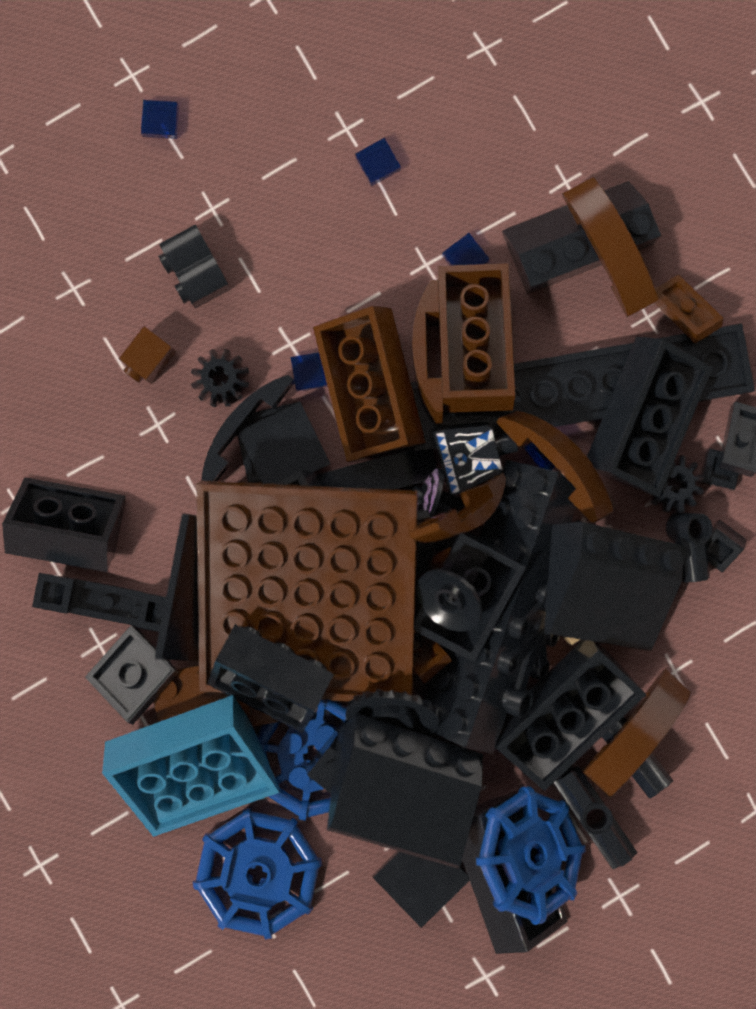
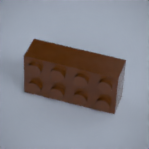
[438,263,515,413]
[313,306,426,462]

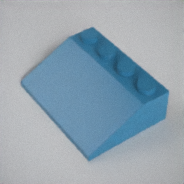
[102,695,280,837]

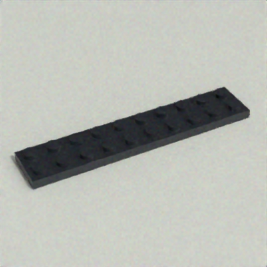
[411,323,755,452]

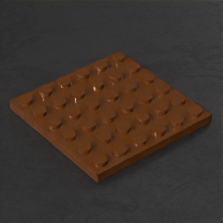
[196,481,418,701]

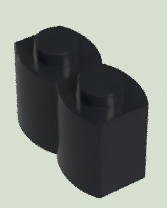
[158,224,231,309]

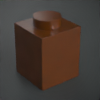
[118,326,176,384]

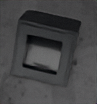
[706,520,746,573]

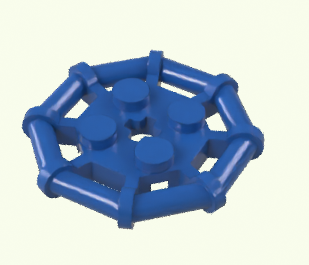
[256,700,347,821]
[476,786,586,925]
[193,808,323,940]

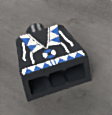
[431,422,518,496]

